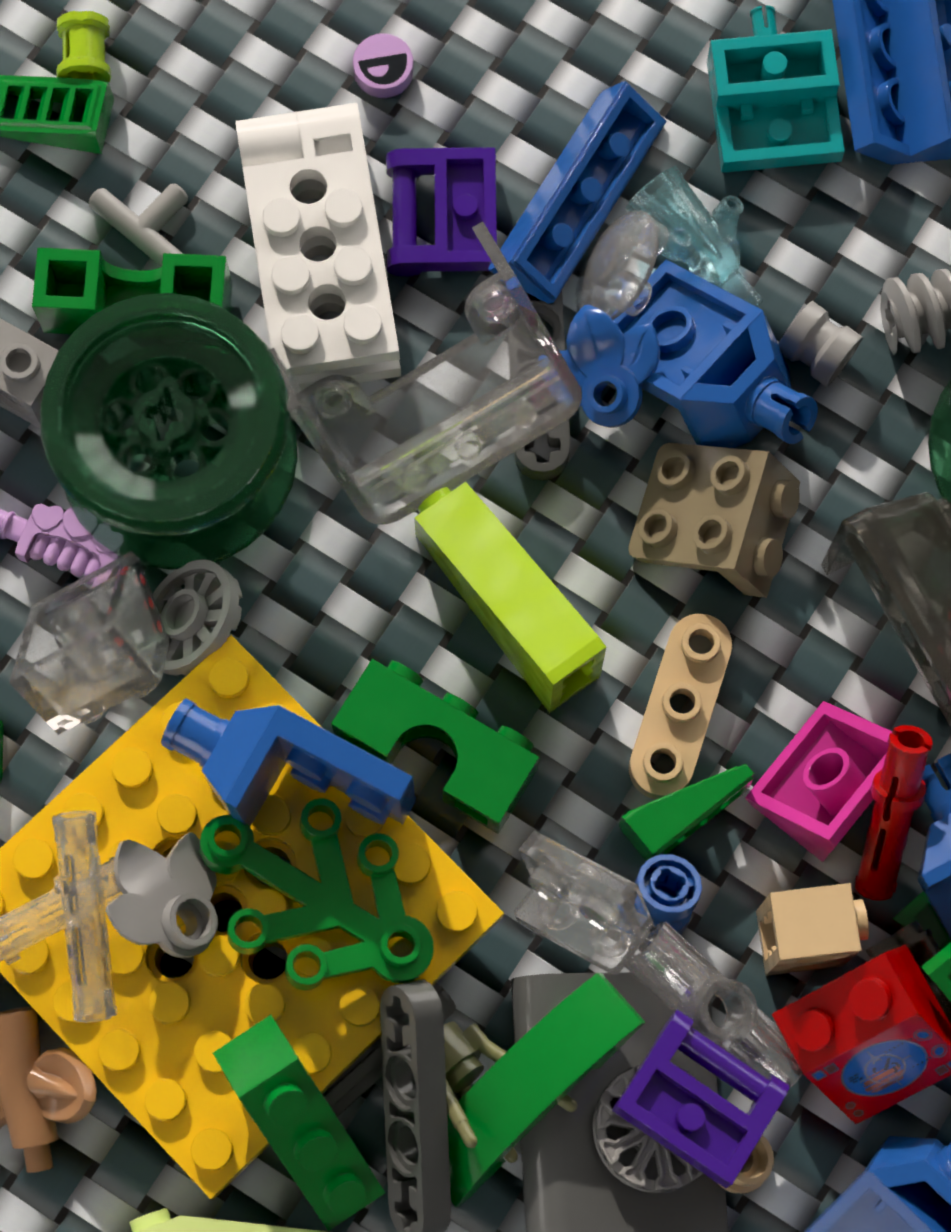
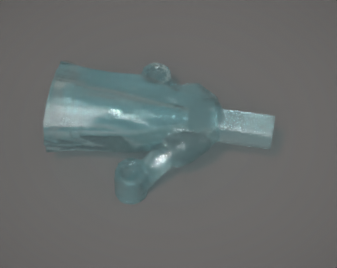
[625,166,764,307]

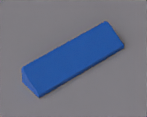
[488,81,667,304]

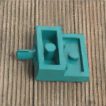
[707,5,845,173]

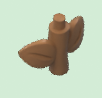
[0,1006,96,1173]

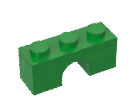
[32,247,233,341]
[331,659,539,834]
[213,1015,385,1231]

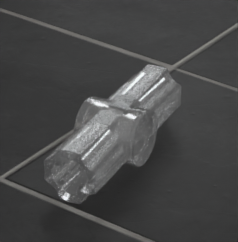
[624,922,803,1087]

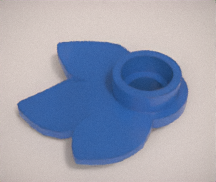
[540,304,660,428]

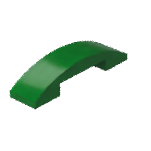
[447,973,646,1207]

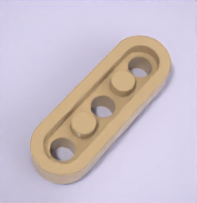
[629,614,732,800]

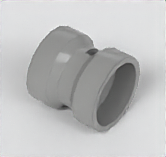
[778,301,863,387]

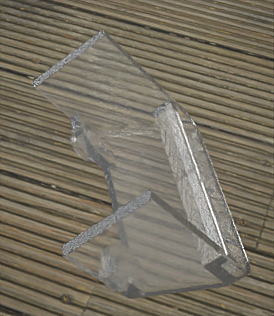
[263,221,582,524]

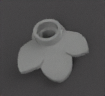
[105,832,218,958]

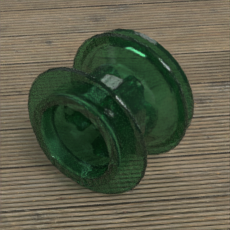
[40,293,298,570]

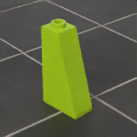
[414,482,607,713]

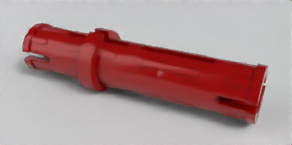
[854,725,933,901]

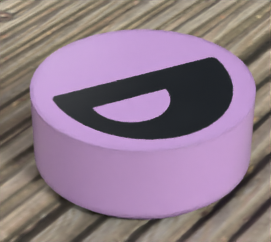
[353,34,414,98]

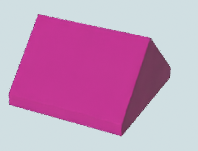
[745,701,892,862]

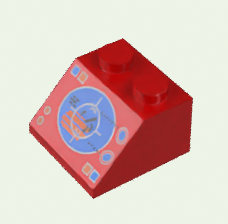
[771,944,951,1124]

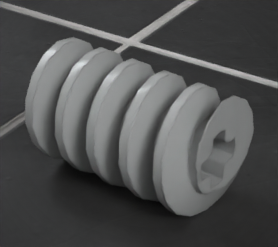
[880,269,951,355]

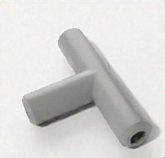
[89,184,188,267]

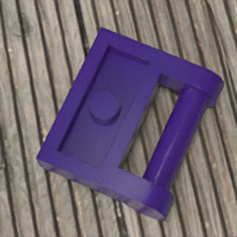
[386,147,497,276]
[612,1009,790,1189]

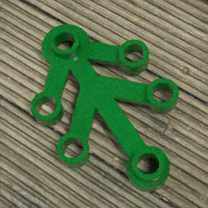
[200,798,434,990]

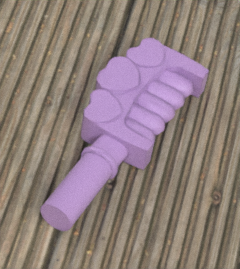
[0,503,127,585]

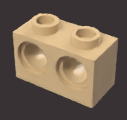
[756,883,869,976]

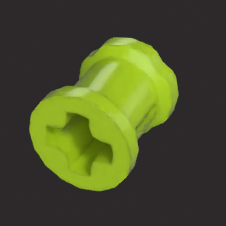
[56,11,111,83]

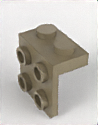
[628,443,800,598]

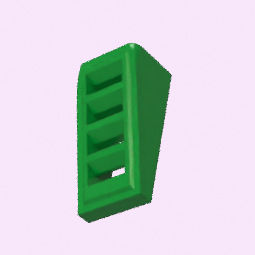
[0,75,114,154]
[619,764,754,861]

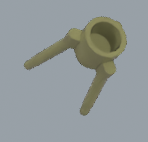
[444,1021,578,1163]

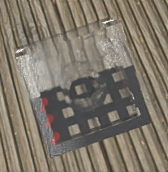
[9,551,170,735]

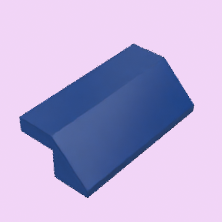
[832,0,951,165]

